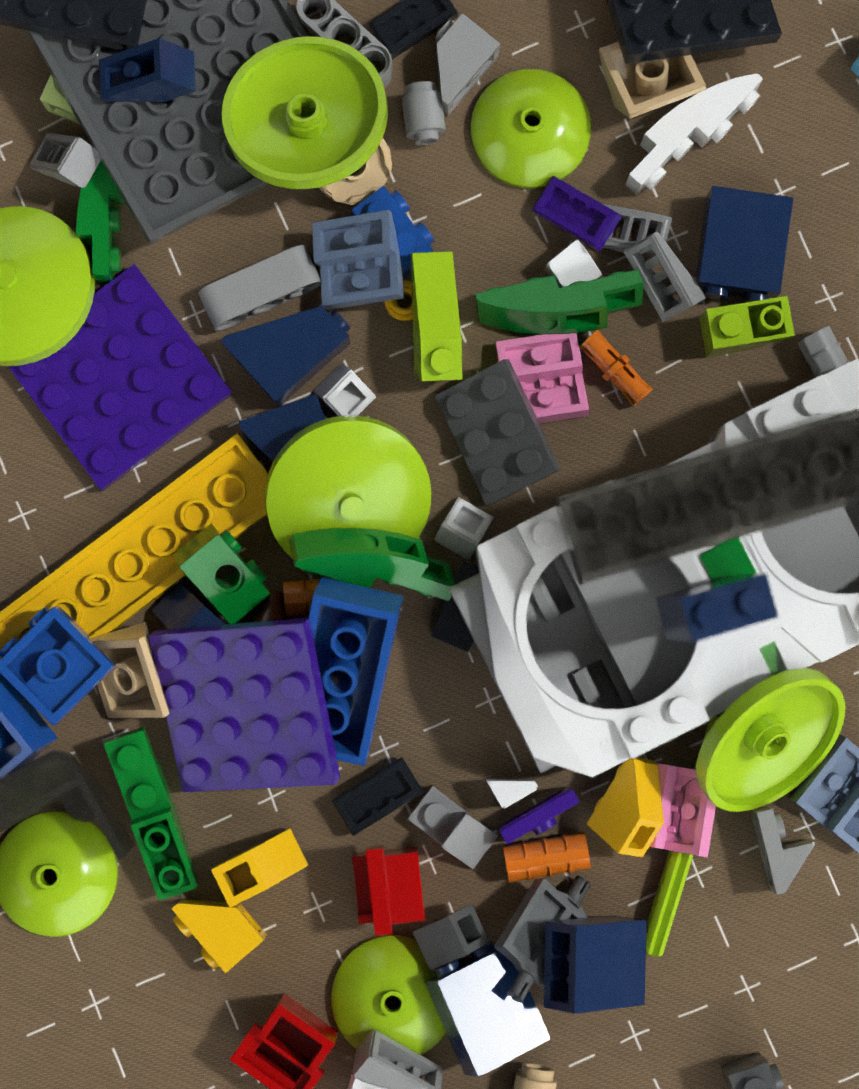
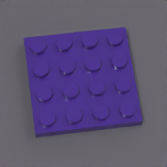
[8,264,233,491]
[149,618,340,792]

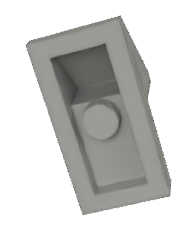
[408,785,498,869]
[750,806,815,895]

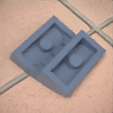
[312,210,404,310]
[790,734,859,853]

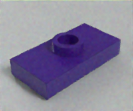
[532,176,622,252]
[499,787,580,844]

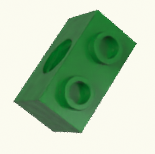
[174,523,270,624]

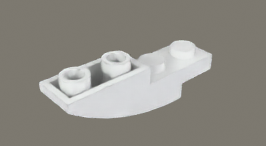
[625,73,763,195]

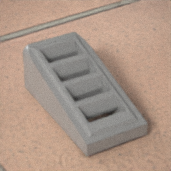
[29,133,101,188]
[581,204,672,259]
[623,231,705,322]
[352,1029,443,1089]

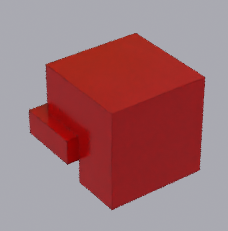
[351,845,425,936]
[230,993,338,1089]

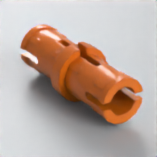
[579,330,653,407]

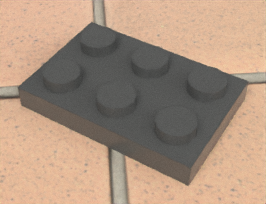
[435,359,561,506]

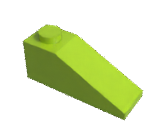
[411,251,462,381]

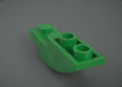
[76,161,126,284]
[475,269,643,334]
[289,528,455,601]
[103,726,199,901]

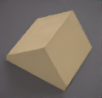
[599,42,706,119]
[90,622,170,718]

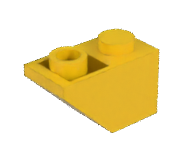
[587,757,664,857]
[211,828,309,908]
[171,899,267,973]

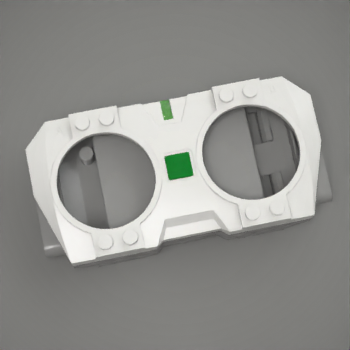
[449,359,859,777]

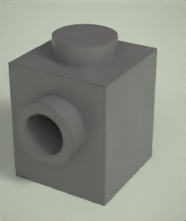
[413,904,490,971]
[721,1052,784,1089]

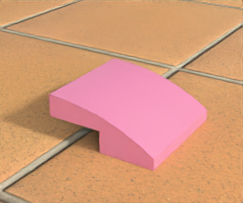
[496,333,589,423]
[649,763,716,857]

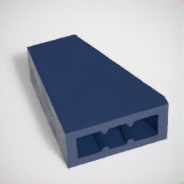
[221,306,351,407]
[239,394,325,463]

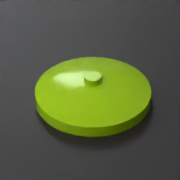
[222,36,388,189]
[0,206,95,366]
[265,415,432,559]
[696,668,846,812]

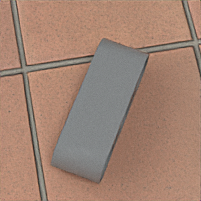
[296,0,393,88]
[198,245,321,331]

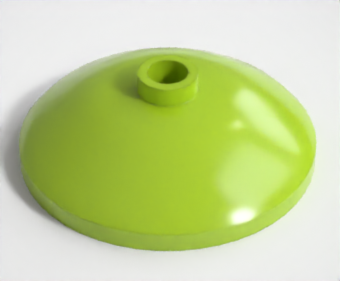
[471,69,591,189]
[0,811,118,937]
[331,935,446,1055]

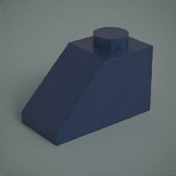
[99,38,196,102]
[151,581,228,629]

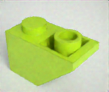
[699,296,795,358]

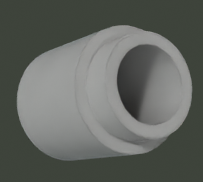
[402,81,446,145]

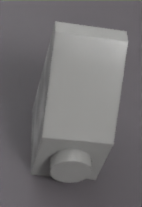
[435,13,500,117]

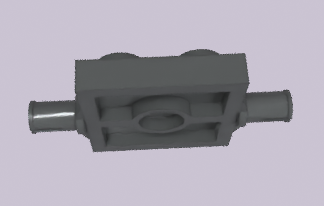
[494,876,591,1003]

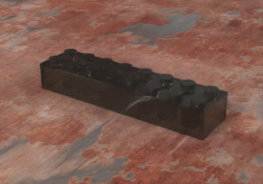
[554,409,859,586]

